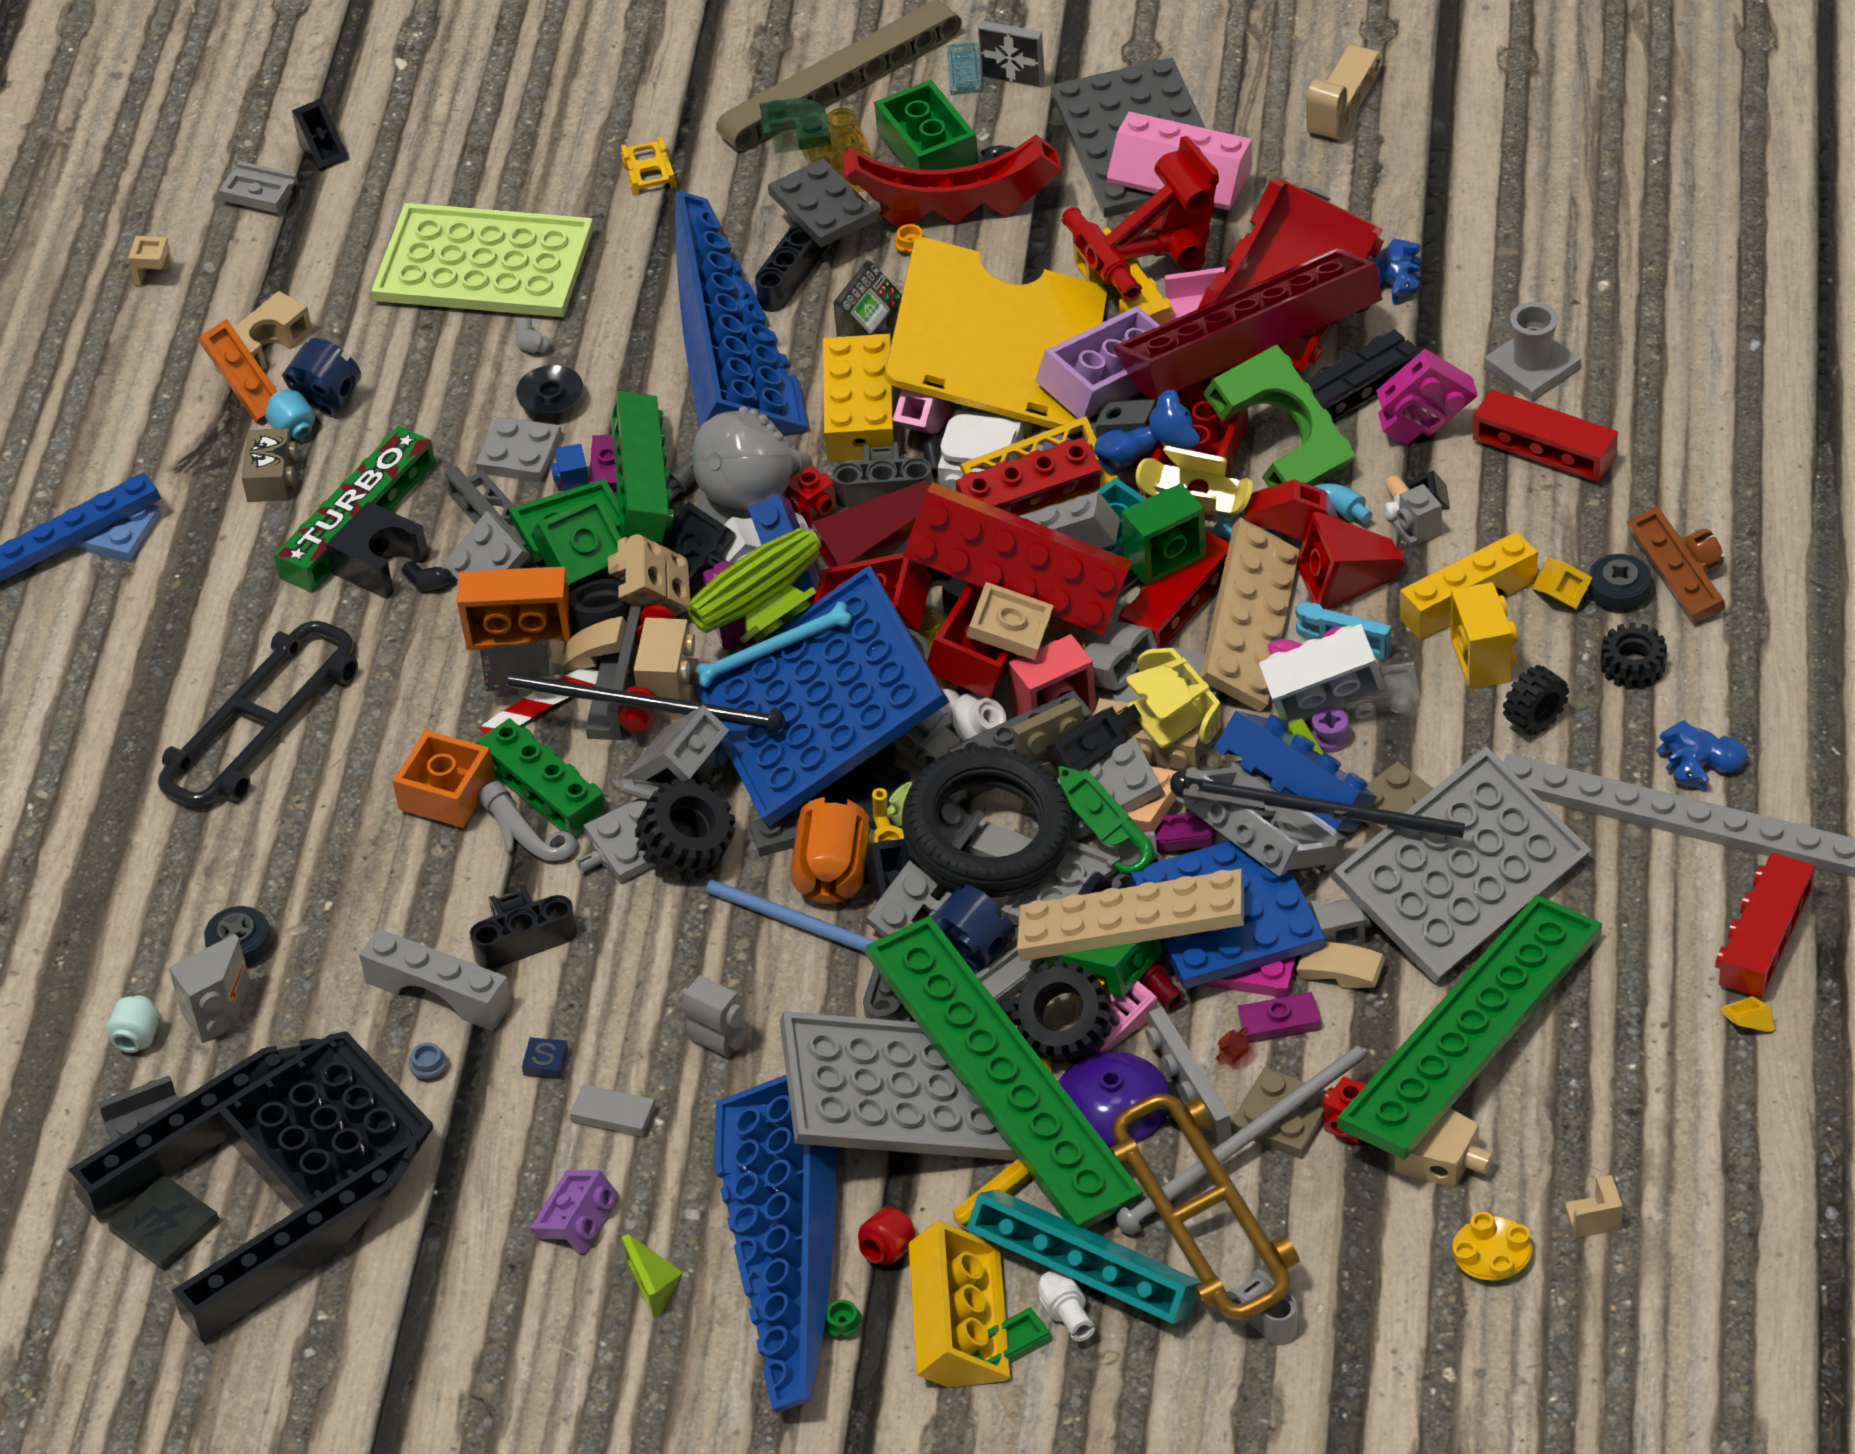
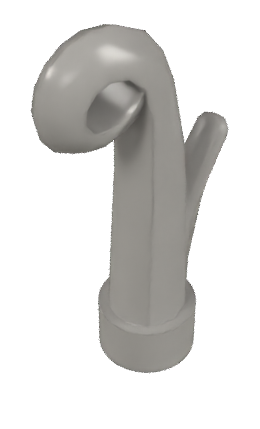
[478,781,576,861]

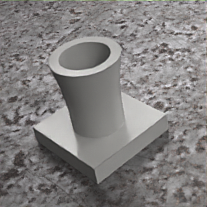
[1484,302,1581,401]

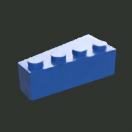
[1214,711,1377,834]

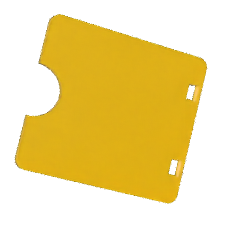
[884,237,1107,434]

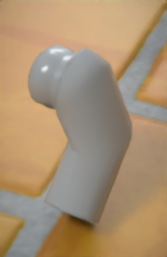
[516,317,550,354]

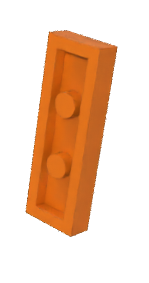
[197,319,277,422]

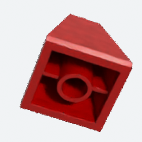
[1297,512,1404,610]

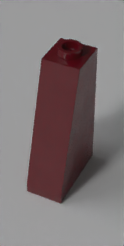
[812,480,930,568]

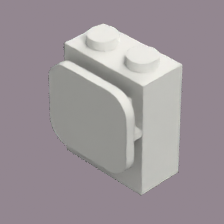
[937,410,1024,491]

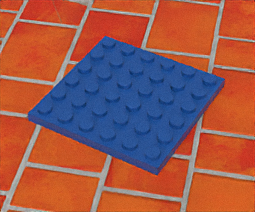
[694,565,950,827]

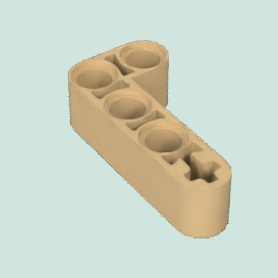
[1306,44,1383,140]

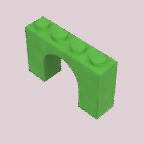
[1203,345,1356,487]

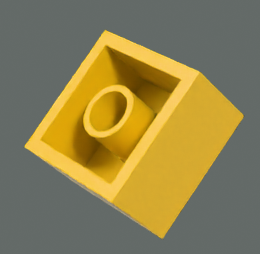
[1450,582,1517,690]

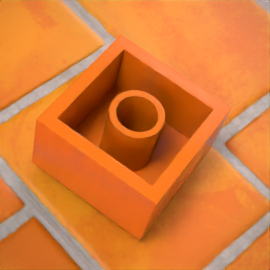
[393,730,495,828]

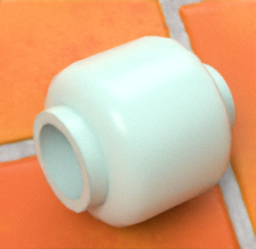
[106,995,161,1053]

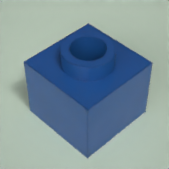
[550,443,589,491]

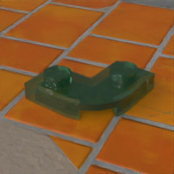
[759,98,831,150]

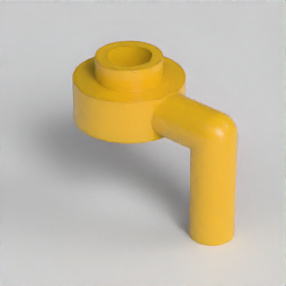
[870,788,904,843]

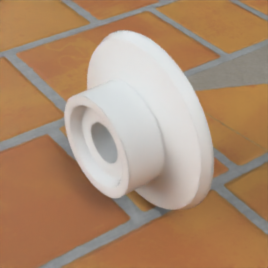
[952,693,1006,741]

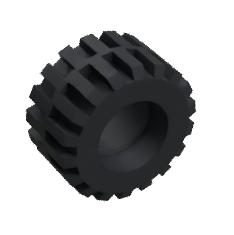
[635,779,735,880]
[1012,961,1114,1063]

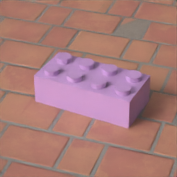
[1035,306,1160,419]

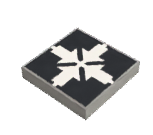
[978,21,1045,88]

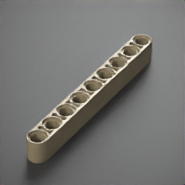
[716,0,962,151]

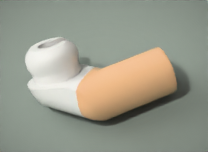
[1384,475,1410,521]

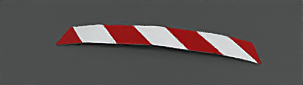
[479,660,601,735]

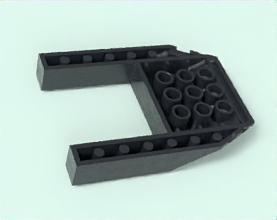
[69,1031,433,1342]

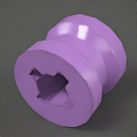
[1312,707,1348,753]

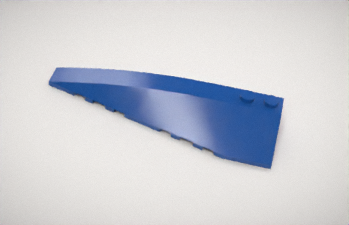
[675,190,809,435]
[714,1075,837,1413]

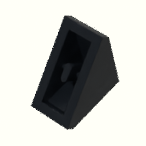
[292,98,348,170]

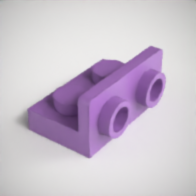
[530,1170,619,1253]

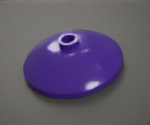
[1059,1052,1169,1148]

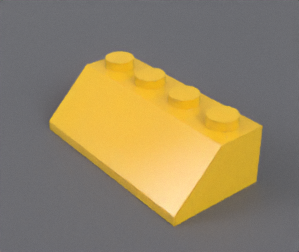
[909,1220,1010,1388]

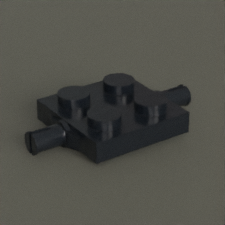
[658,501,736,590]

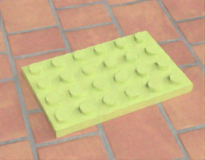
[371,203,594,317]

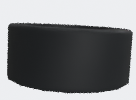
[569,579,634,632]

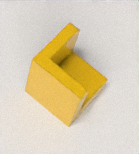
[1532,557,1593,609]

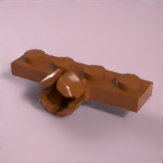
[1627,507,1726,624]

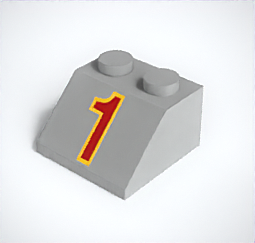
[169,934,251,1043]

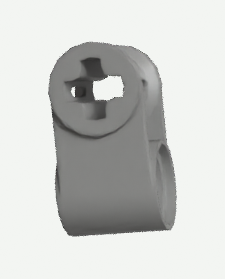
[1227,1269,1299,1345]

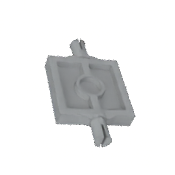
[576,798,682,884]

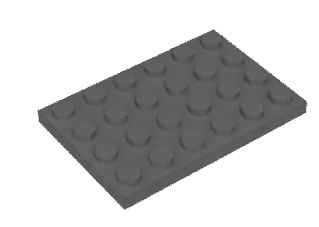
[1050,57,1206,218]

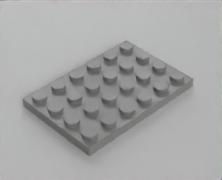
[1330,746,1591,984]
[780,1011,1018,1160]

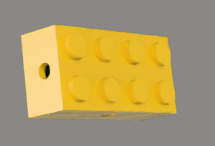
[823,334,895,462]

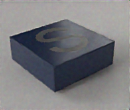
[522,1037,568,1079]

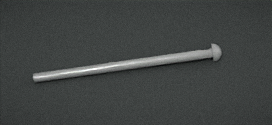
[1117,1045,1366,1234]

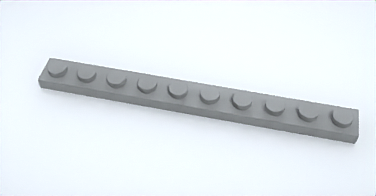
[1503,754,1855,877]

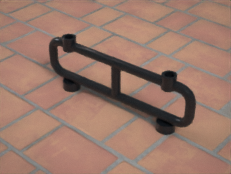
[158,621,358,807]

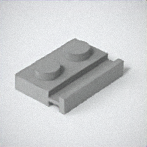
[219,161,298,213]

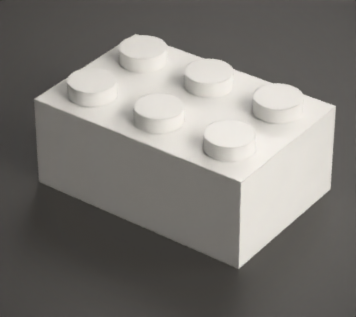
[1259,624,1386,722]

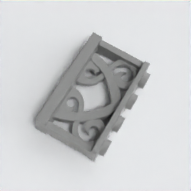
[1175,760,1347,876]

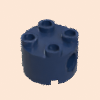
[282,338,361,417]
[931,885,1015,974]

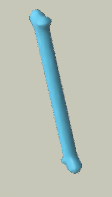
[695,601,852,688]

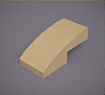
[561,616,627,672]
[1296,942,1385,989]

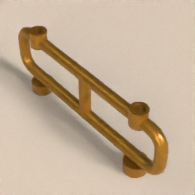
[1111,1094,1300,1319]

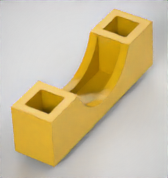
[1073,228,1174,325]
[1400,531,1538,640]

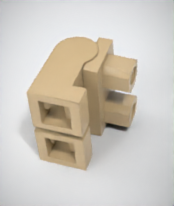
[608,534,690,616]

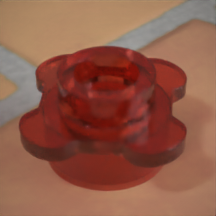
[1215,1027,1253,1064]

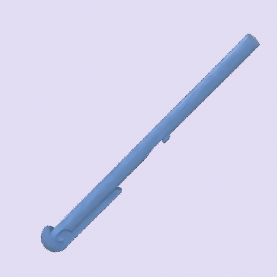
[706,879,875,952]

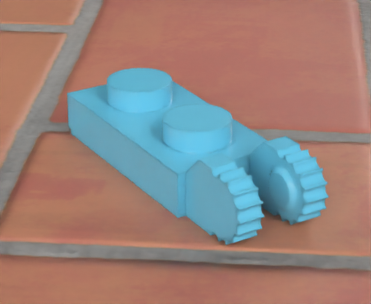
[1295,601,1392,660]

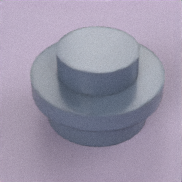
[409,1043,447,1079]

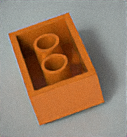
[457,566,573,650]

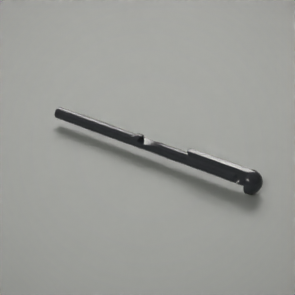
[508,673,785,735]
[1170,769,1465,838]

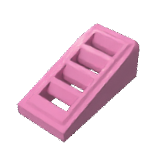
[1092,981,1157,1053]

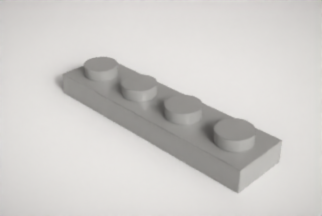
[1145,1006,1231,1144]

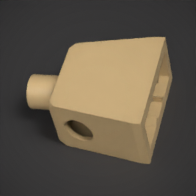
[1394,1108,1494,1187]

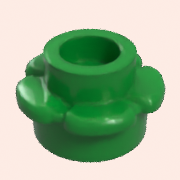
[825,1300,862,1337]

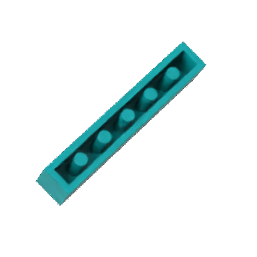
[966,1189,1201,1324]

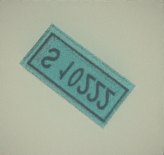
[947,42,982,95]

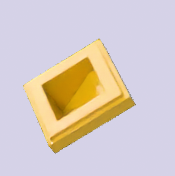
[1720,996,1775,1032]

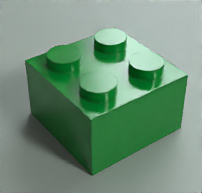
[1121,483,1206,586]

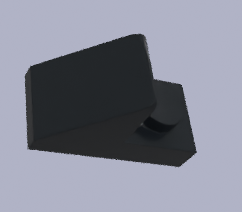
[864,839,910,903]

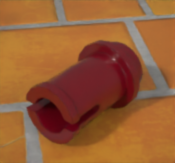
[1140,963,1185,1011]

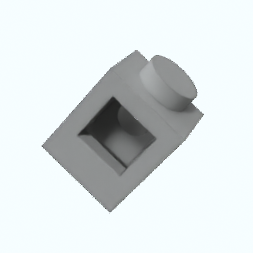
[1393,484,1442,548]
[1311,899,1370,946]

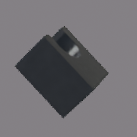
[326,501,429,599]

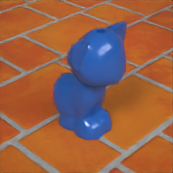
[1094,390,1200,475]

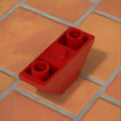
[1244,479,1340,541]

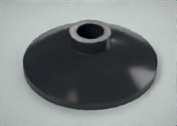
[516,365,584,415]

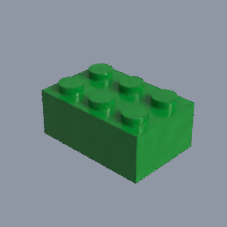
[874,80,978,170]

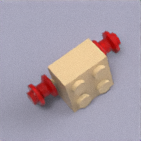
[618,605,699,733]

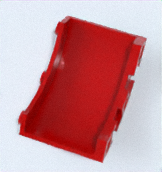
[1198,176,1384,371]

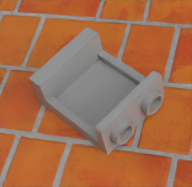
[624,705,729,782]

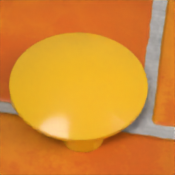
[1452,1211,1532,1281]

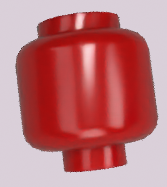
[858,1207,916,1266]

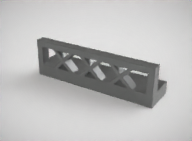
[444,466,544,569]
[586,606,642,740]

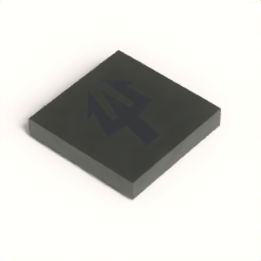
[811,758,911,830]
[108,1174,219,1270]

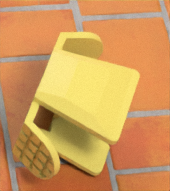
[1136,446,1253,515]
[1126,648,1221,748]

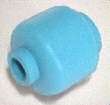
[265,390,315,440]

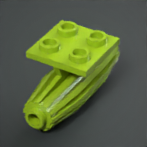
[686,528,822,644]

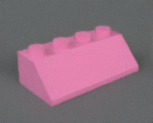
[1107,112,1252,210]

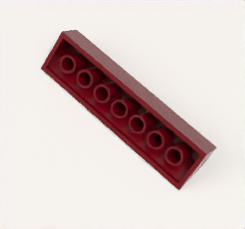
[1113,248,1383,400]

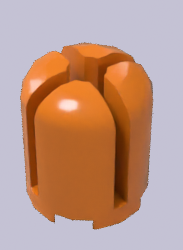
[790,797,870,905]

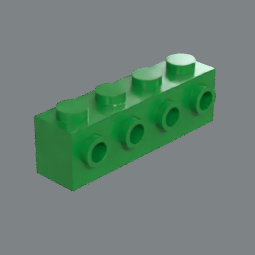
[476,718,605,839]

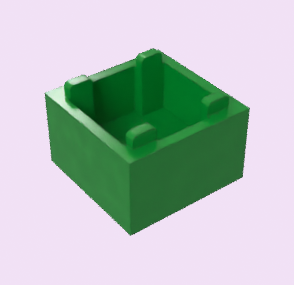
[531,495,622,592]

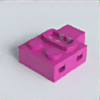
[1376,349,1478,445]

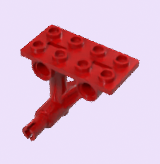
[1061,136,1219,302]

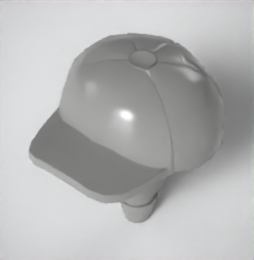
[692,406,812,525]

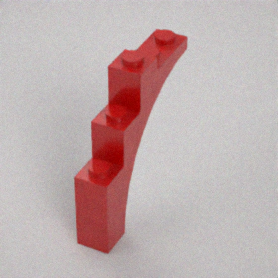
[842,135,1063,228]

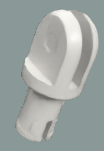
[1037,1270,1095,1342]

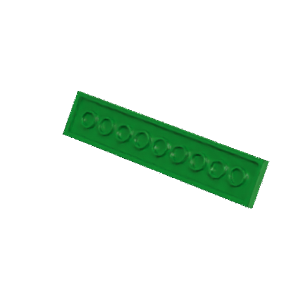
[1337,894,1602,1160]
[865,915,1143,1229]

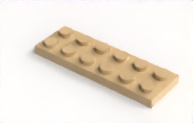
[1200,517,1300,712]
[1017,869,1244,962]

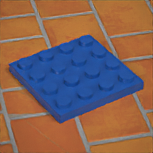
[1130,840,1325,989]

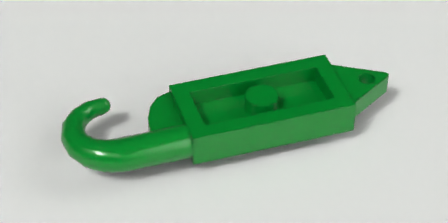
[1058,766,1154,874]

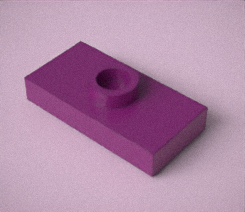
[589,434,617,491]
[1143,812,1217,852]
[1238,992,1321,1043]

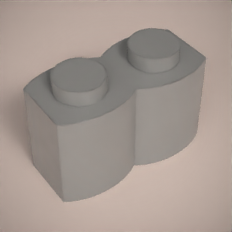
[1084,621,1158,690]
[683,975,748,1058]

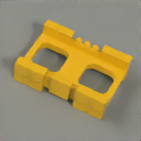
[621,137,677,196]

